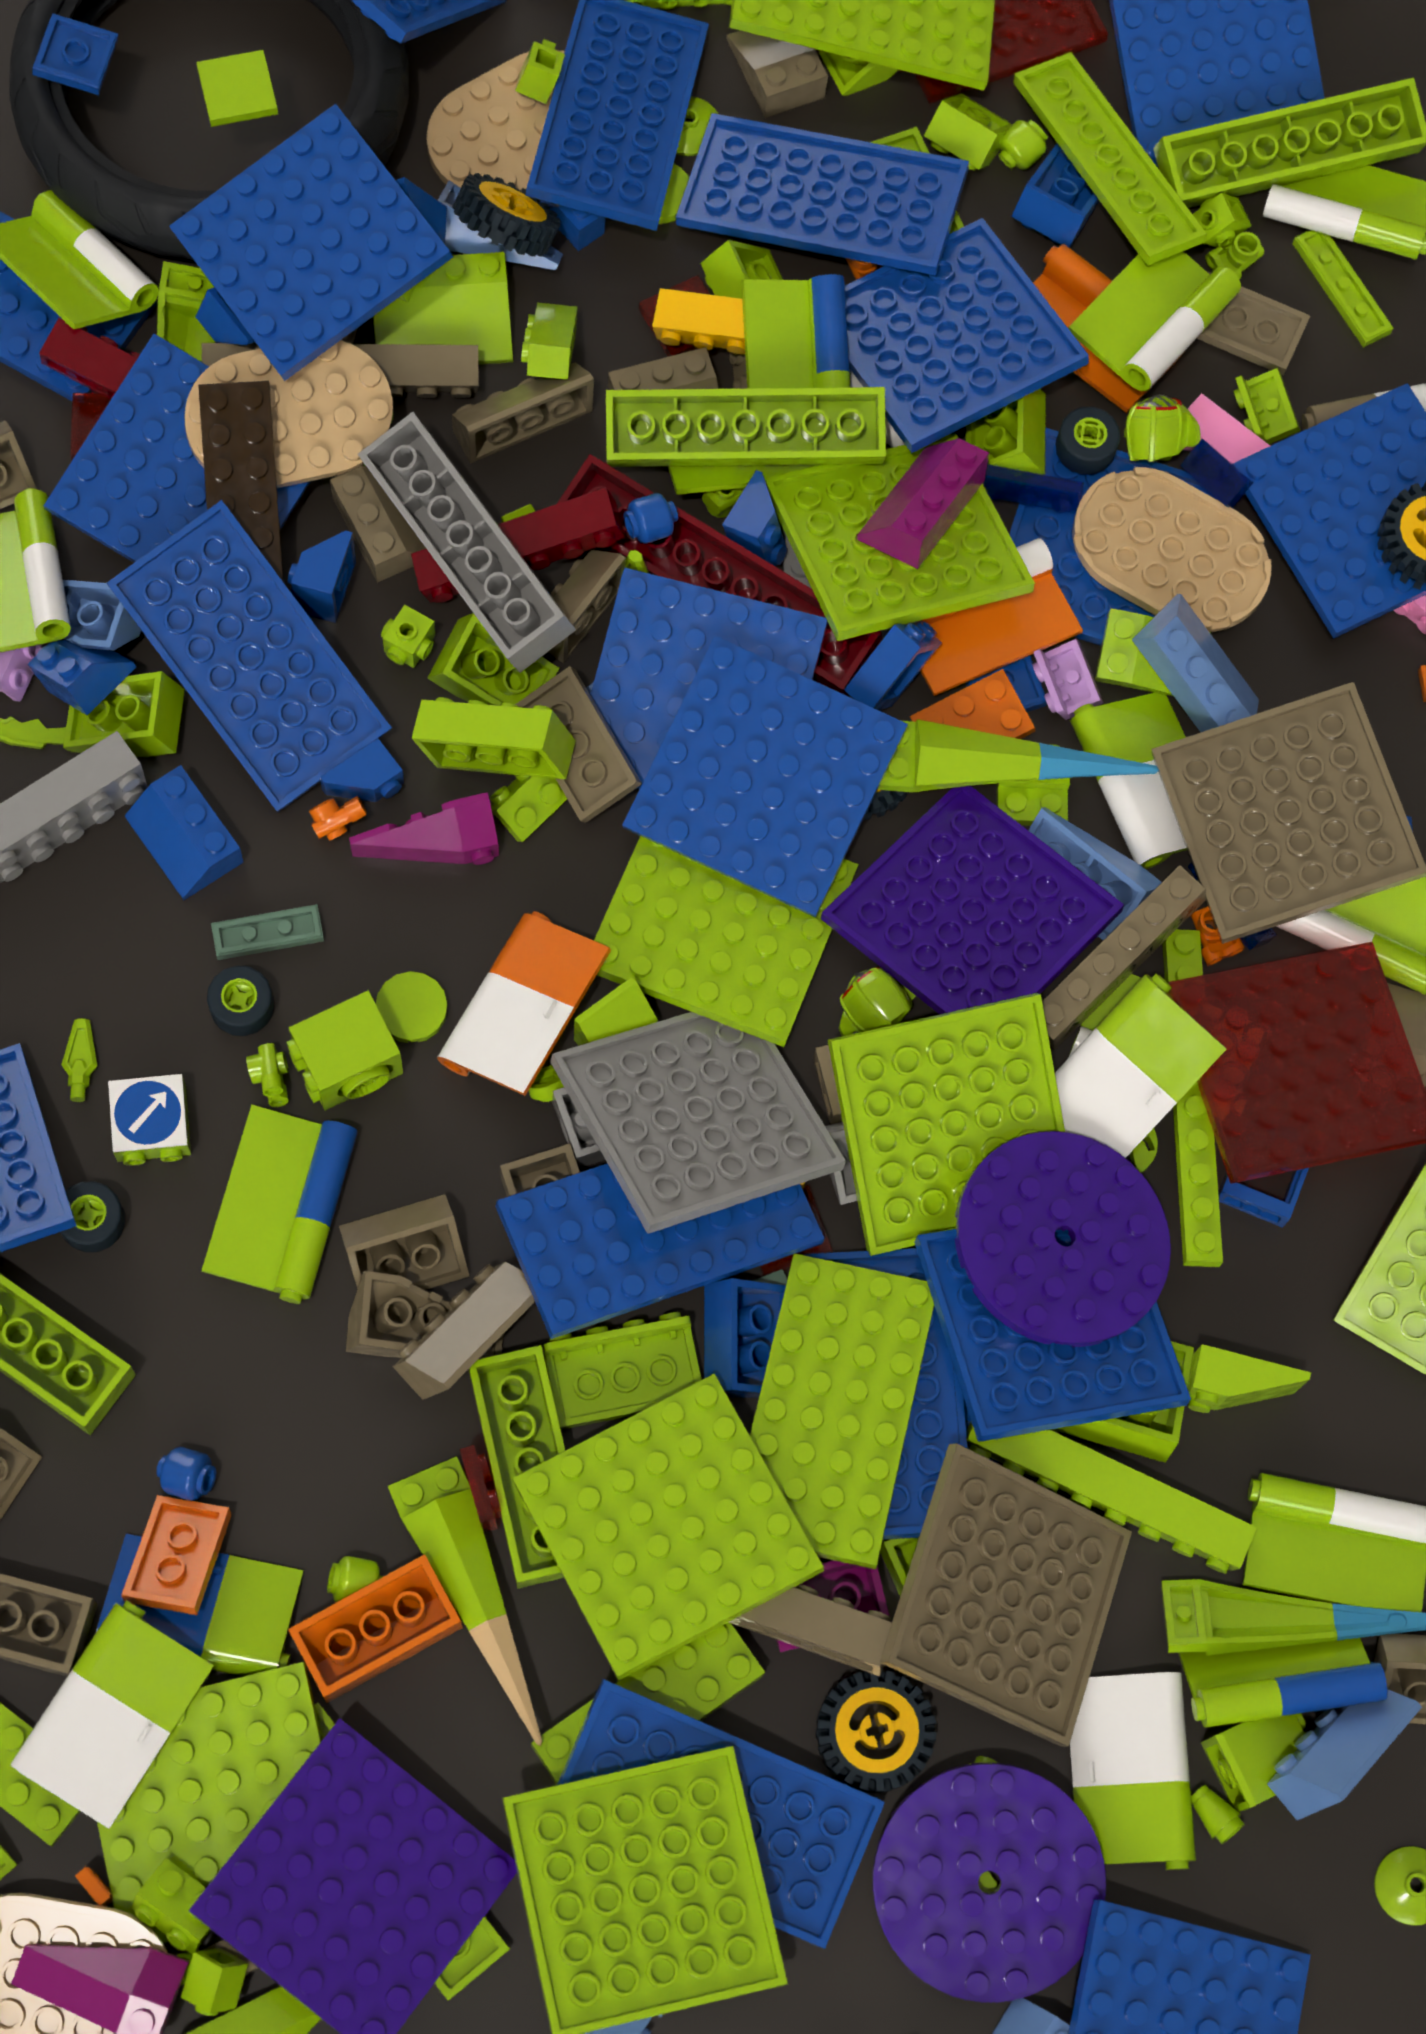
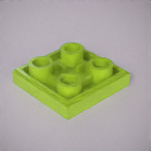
[196,50,278,127]

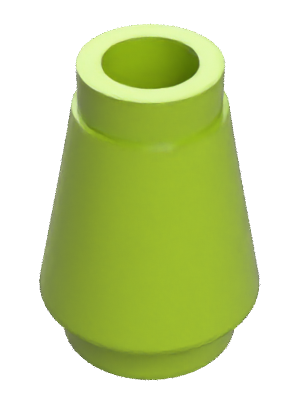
[1191,1785,1245,1844]

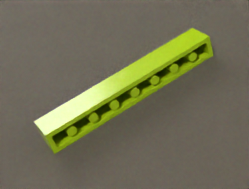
[966,1421,1257,1574]

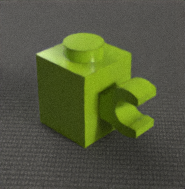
[515,38,565,104]
[177,1948,248,2016]

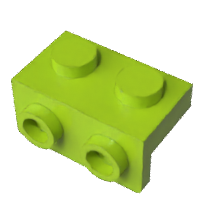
[1234,368,1301,444]
[490,775,567,842]
[131,1858,211,1954]

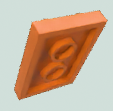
[910,669,1036,739]
[121,1495,232,1615]

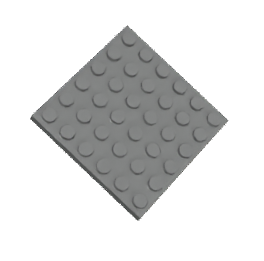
[550,1012,846,1234]

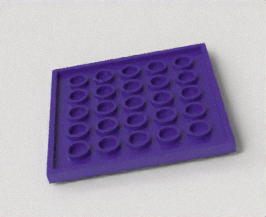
[821,786,1124,1015]
[188,1719,517,2034]

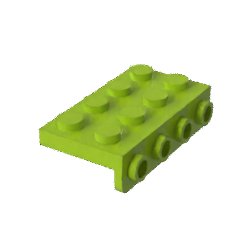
[543,1312,702,1430]

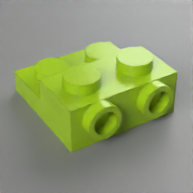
[996,745,1070,826]

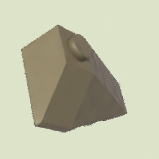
[346,1271,503,1359]

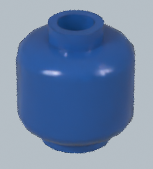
[623,493,678,544]
[156,1447,216,1501]

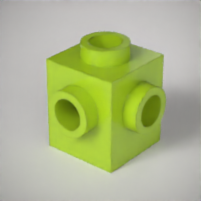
[1193,193,1251,248]
[381,605,436,668]

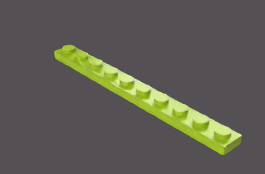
[1162,929,1223,1267]

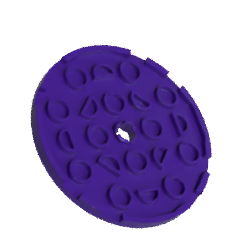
[955,1131,1171,1347]
[872,1763,1106,2002]

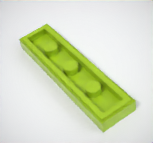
[1292,230,1393,348]

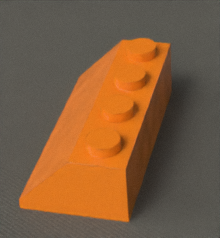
[288,1554,462,1703]

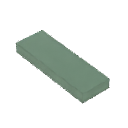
[211,904,324,960]

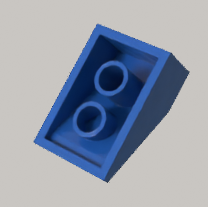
[1011,143,1099,248]

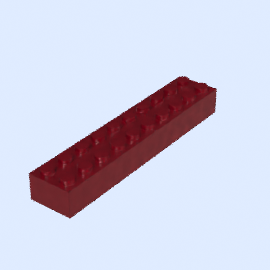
[557,454,883,696]

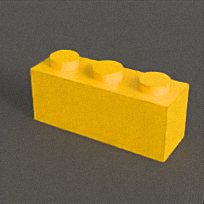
[652,288,745,354]

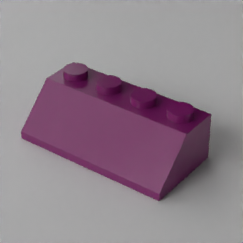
[857,438,989,569]

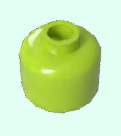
[998,120,1048,170]
[327,1556,384,1603]

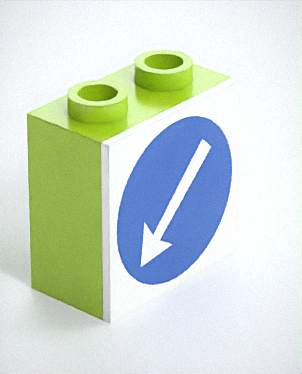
[108,1074,191,1166]

